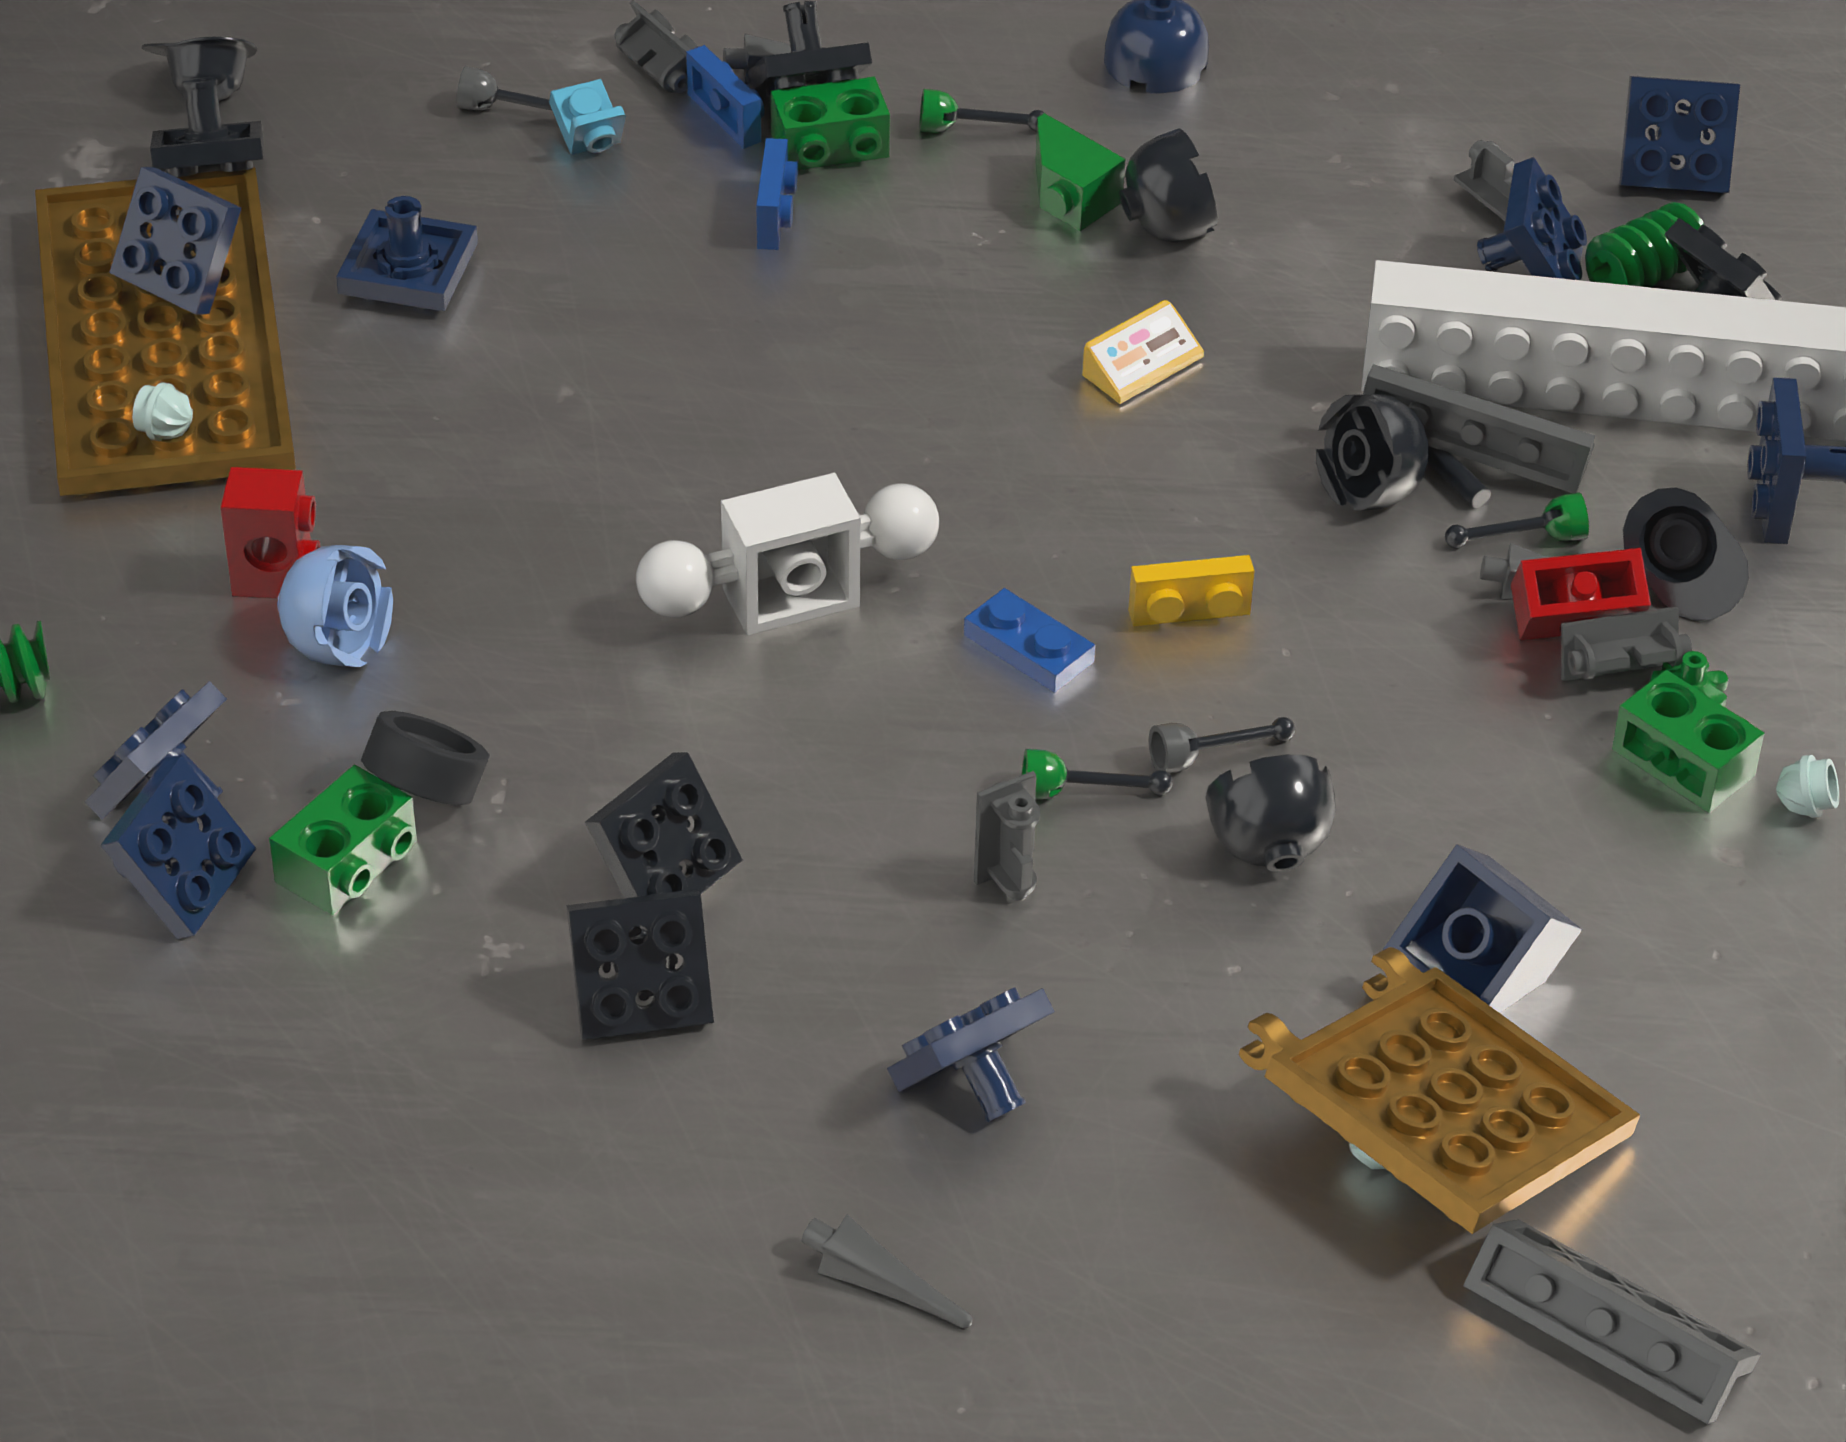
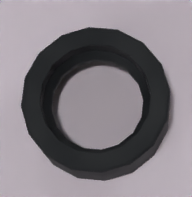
[361,711,490,806]

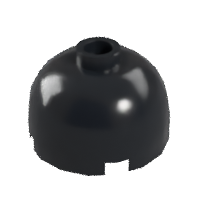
[1119,128,1218,242]
[1316,394,1428,510]
[1205,754,1336,872]

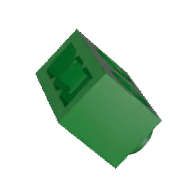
[771,76,890,170]
[1612,670,1765,813]
[269,764,417,916]

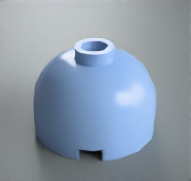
[277,545,393,667]

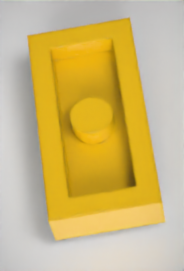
[1128,555,1255,626]

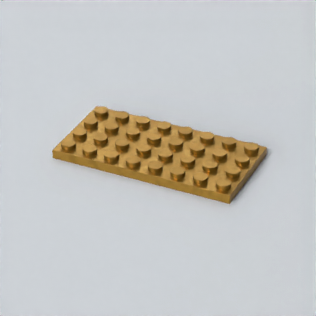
[35,167,296,496]

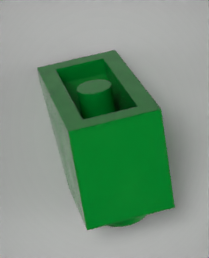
[1035,113,1126,231]

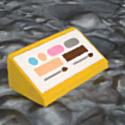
[1082,300,1204,404]

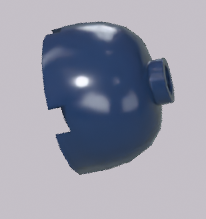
[1104,0,1209,94]

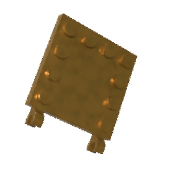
[1238,947,1640,1234]

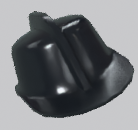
[142,36,257,101]
[1623,487,1749,621]

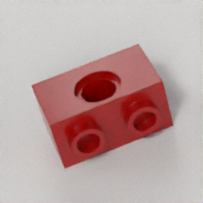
[220,467,321,599]
[1511,548,1651,641]

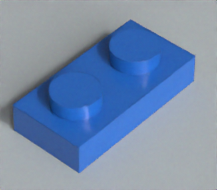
[686,45,765,149]
[756,138,798,250]
[964,588,1095,693]

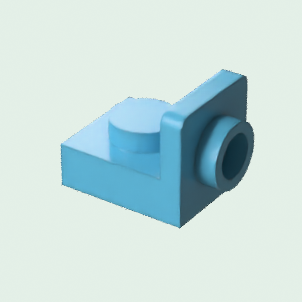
[549,79,626,155]

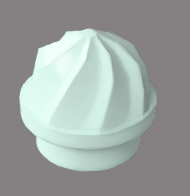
[132,382,193,441]
[1776,755,1839,818]

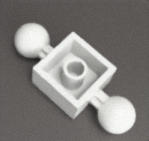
[636,472,940,636]

